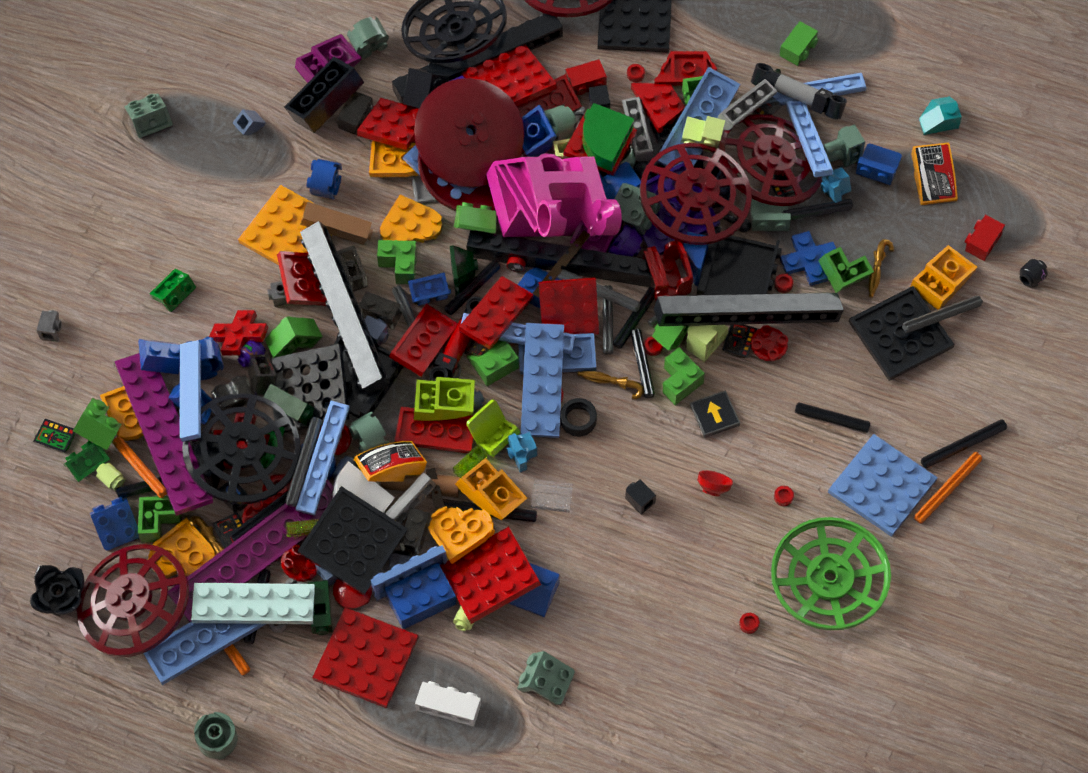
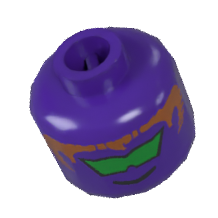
[237,340,266,368]

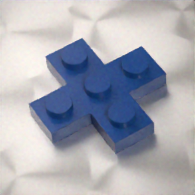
[780,231,836,286]

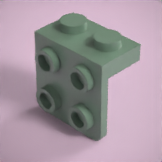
[615,183,661,235]
[751,199,791,231]
[517,651,575,705]

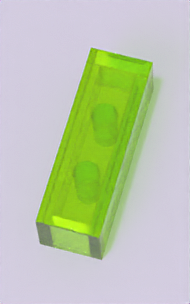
[453,444,488,477]
[285,519,319,537]

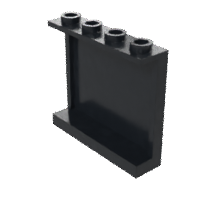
[696,226,782,296]
[307,331,404,418]

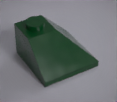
[450,245,479,296]

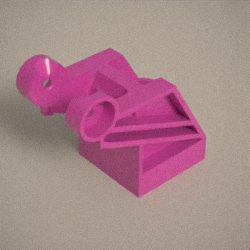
[486,153,622,237]

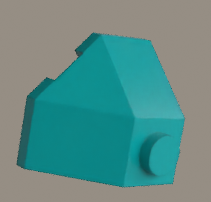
[919,96,962,135]

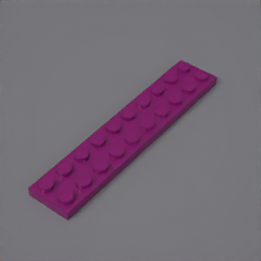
[114,353,213,516]
[168,479,333,623]

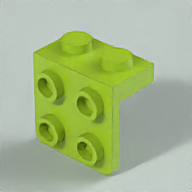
[467,399,520,457]

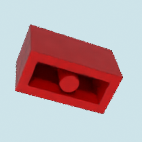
[565,59,607,95]
[965,214,1005,261]

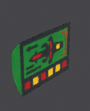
[33,419,75,453]

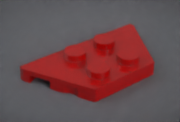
[654,51,717,86]
[631,83,685,133]

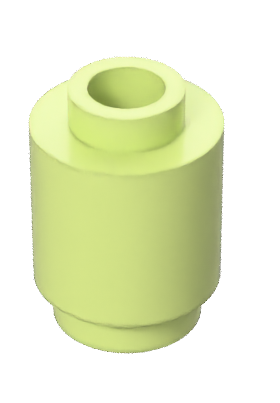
[96,463,125,491]
[453,605,474,631]

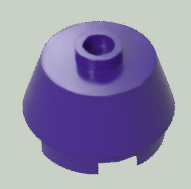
[608,224,643,257]

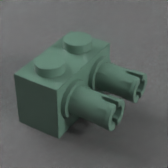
[823,124,865,167]

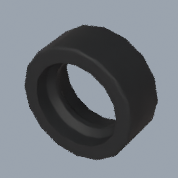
[560,398,597,437]

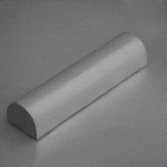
[718,79,778,130]
[622,97,654,162]
[385,472,436,524]

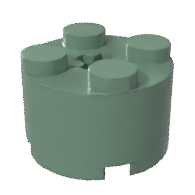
[347,17,389,59]
[544,105,577,146]
[349,412,390,453]
[194,712,238,760]

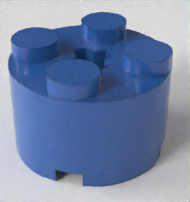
[306,159,342,200]
[186,337,224,380]

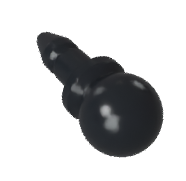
[718,212,751,233]

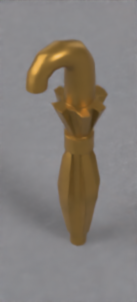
[869,239,894,298]
[578,371,644,399]
[190,515,224,556]

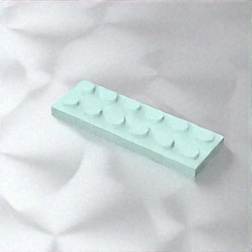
[191,583,315,624]

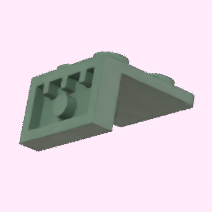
[125,93,173,138]

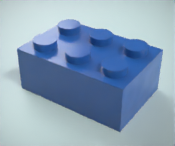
[384,563,457,629]

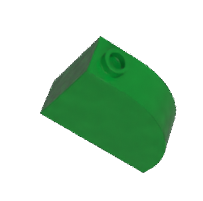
[582,103,634,172]

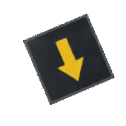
[690,390,740,438]

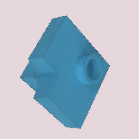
[821,167,851,203]
[506,432,538,472]

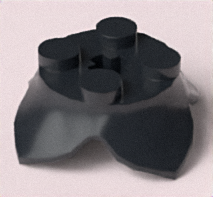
[30,565,85,616]

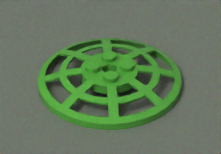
[771,517,891,631]

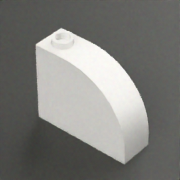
[332,461,395,513]

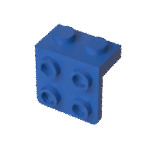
[856,144,902,185]
[599,162,641,199]
[408,272,452,306]
[90,497,139,550]

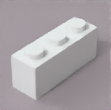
[415,681,481,727]

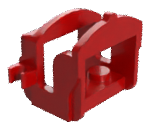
[643,240,693,301]

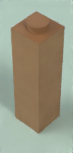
[300,202,373,245]

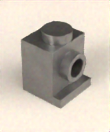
[267,281,287,307]
[36,310,62,342]

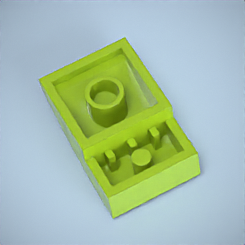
[414,377,475,421]

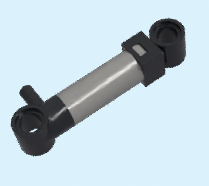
[751,63,847,119]

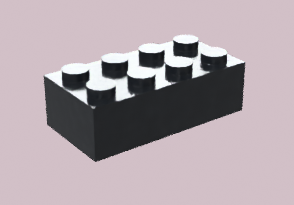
[284,57,364,133]

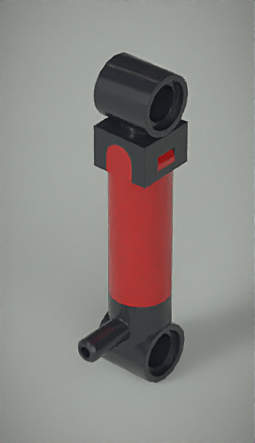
[429,297,482,381]

